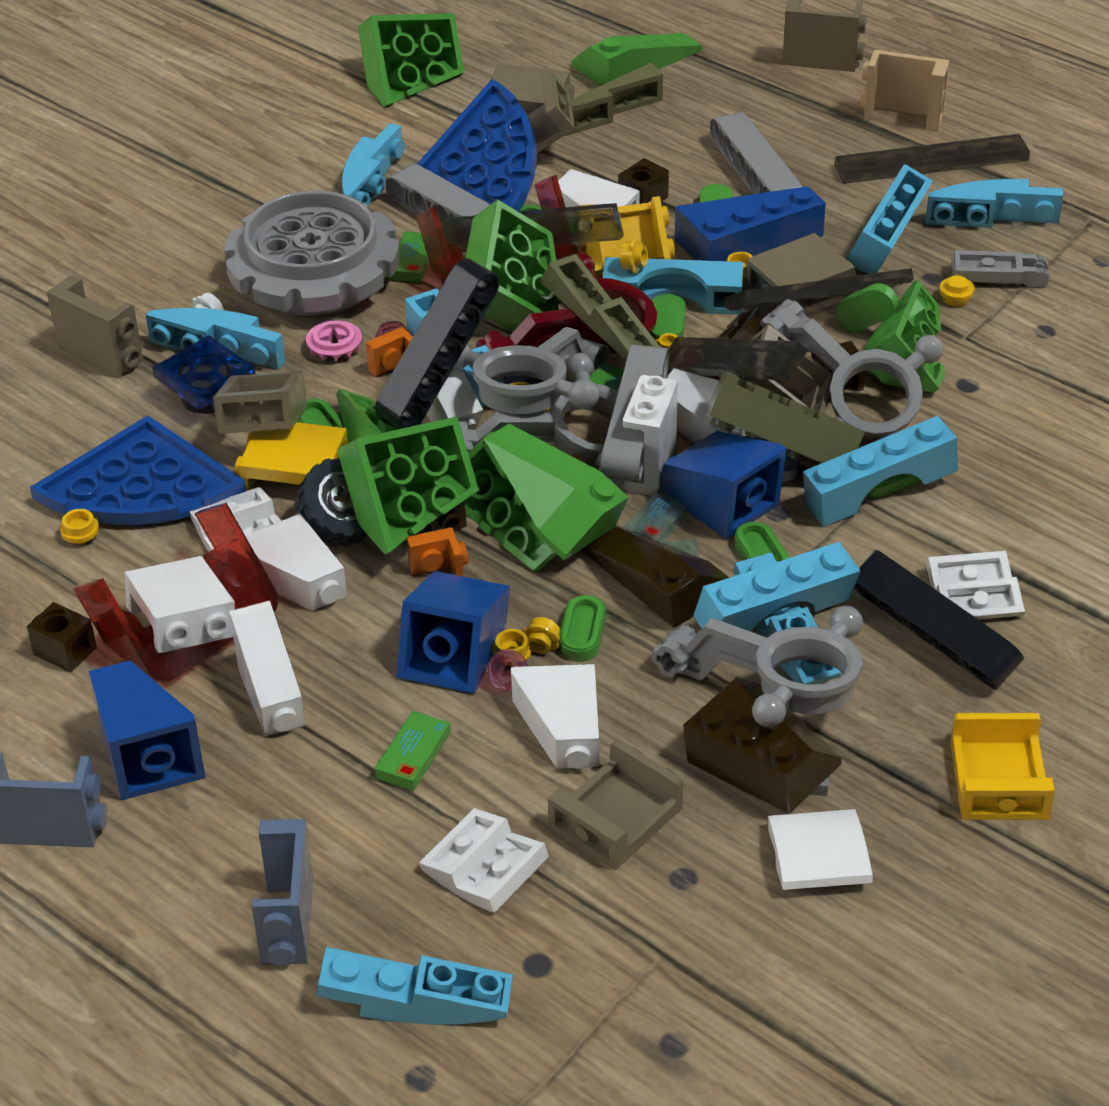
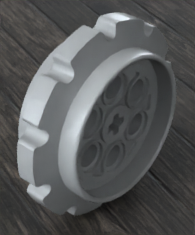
[224,191,400,316]

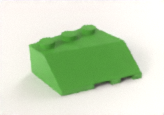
[358,13,464,107]
[466,199,562,332]
[337,416,479,554]

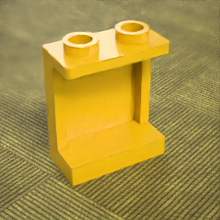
[576,196,675,278]
[235,419,348,491]
[950,713,1055,820]

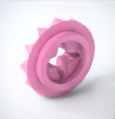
[306,320,363,362]

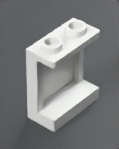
[622,375,678,497]
[124,556,235,653]

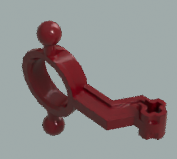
[476,253,658,378]

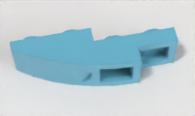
[342,123,405,205]
[925,179,1063,228]
[146,308,285,370]
[733,552,841,684]
[315,947,513,1025]

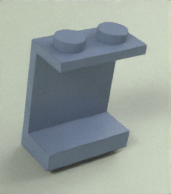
[0,753,107,847]
[252,819,314,966]

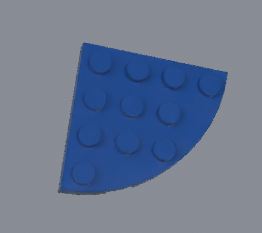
[417,79,537,212]
[30,415,246,526]

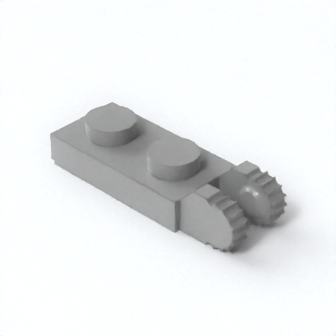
[951,250,1050,288]

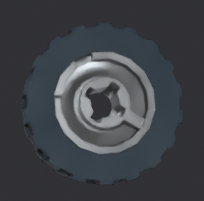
[295,457,368,547]

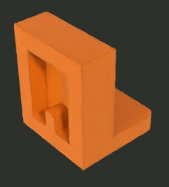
[366,327,413,377]
[406,527,469,577]

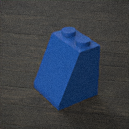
[661,431,787,539]
[396,571,510,693]
[88,660,206,800]

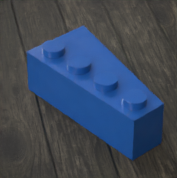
[674,186,826,261]

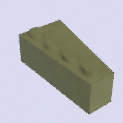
[705,371,865,466]

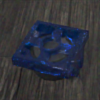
[152,335,256,414]

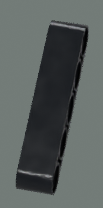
[375,258,500,429]
[854,550,1024,690]

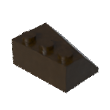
[683,677,842,814]

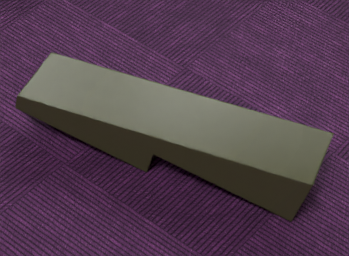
[564,62,663,136]
[540,254,660,361]

